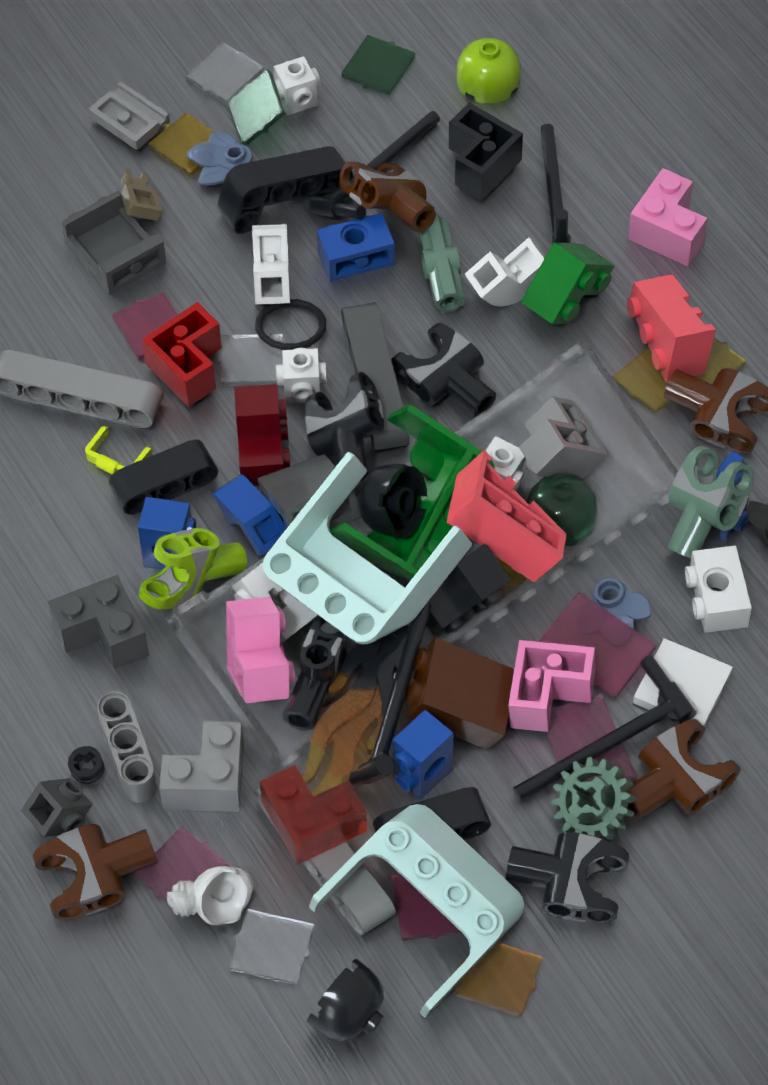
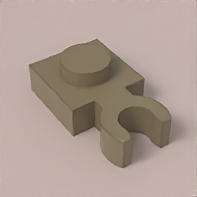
[121,169,163,221]

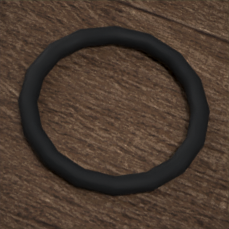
[255,299,326,350]

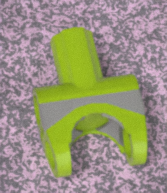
[138,528,248,610]

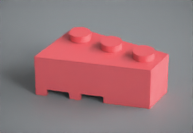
[627,274,716,383]
[447,450,567,582]

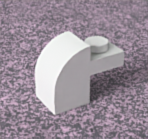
[252,224,290,305]
[465,237,546,307]

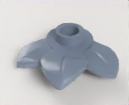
[186,132,253,186]
[577,578,651,646]

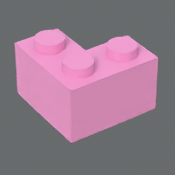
[628,168,707,267]
[226,596,295,704]
[508,640,596,732]

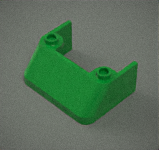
[330,404,495,580]

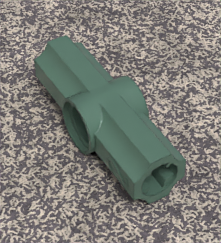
[418,214,465,313]

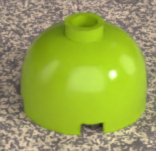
[456,38,521,103]

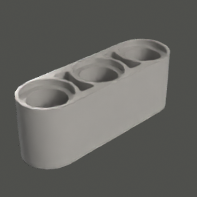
[97,691,157,803]

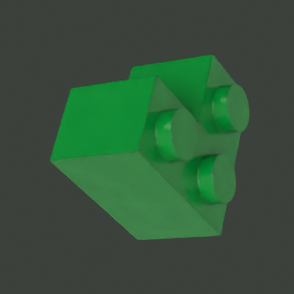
[521,242,615,324]

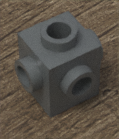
[20,778,93,837]

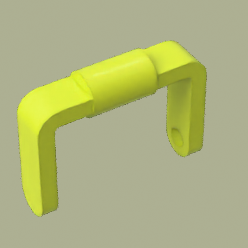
[85,426,153,475]

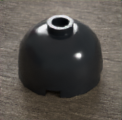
[358,464,427,538]
[307,959,384,1041]

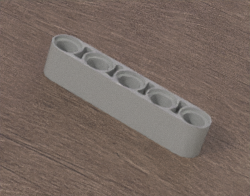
[0,350,164,428]
[254,771,396,936]

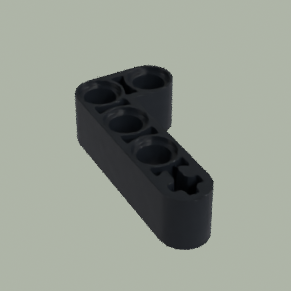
[217,146,353,234]

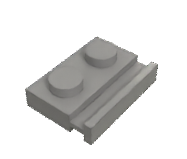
[88,81,170,150]

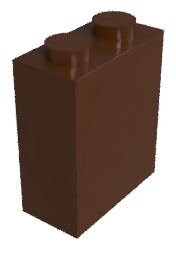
[406,638,514,750]

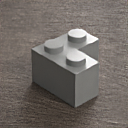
[519,396,608,483]
[159,721,244,812]

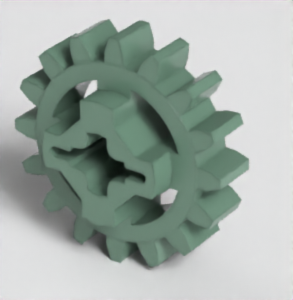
[551,757,637,840]

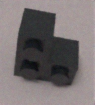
[449,102,523,201]
[426,543,511,635]

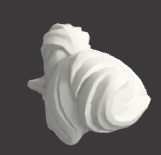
[167,866,254,926]

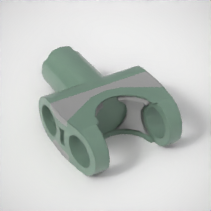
[667,445,754,559]

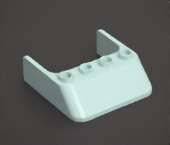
[263,452,472,644]
[309,804,524,1018]

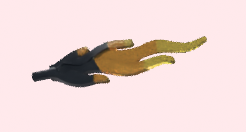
[296,624,412,844]

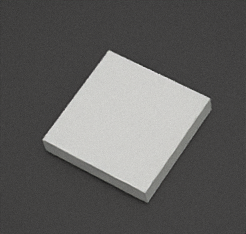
[633,638,733,727]

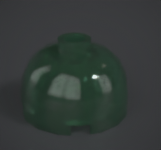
[526,472,598,546]

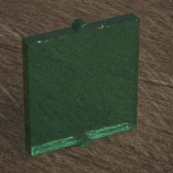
[341,35,415,95]
[228,70,286,146]

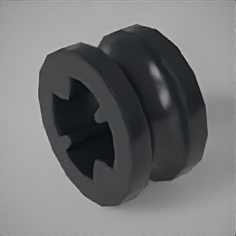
[68,746,105,784]

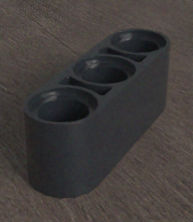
[109,439,219,515]
[372,787,492,841]

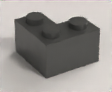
[48,574,149,669]

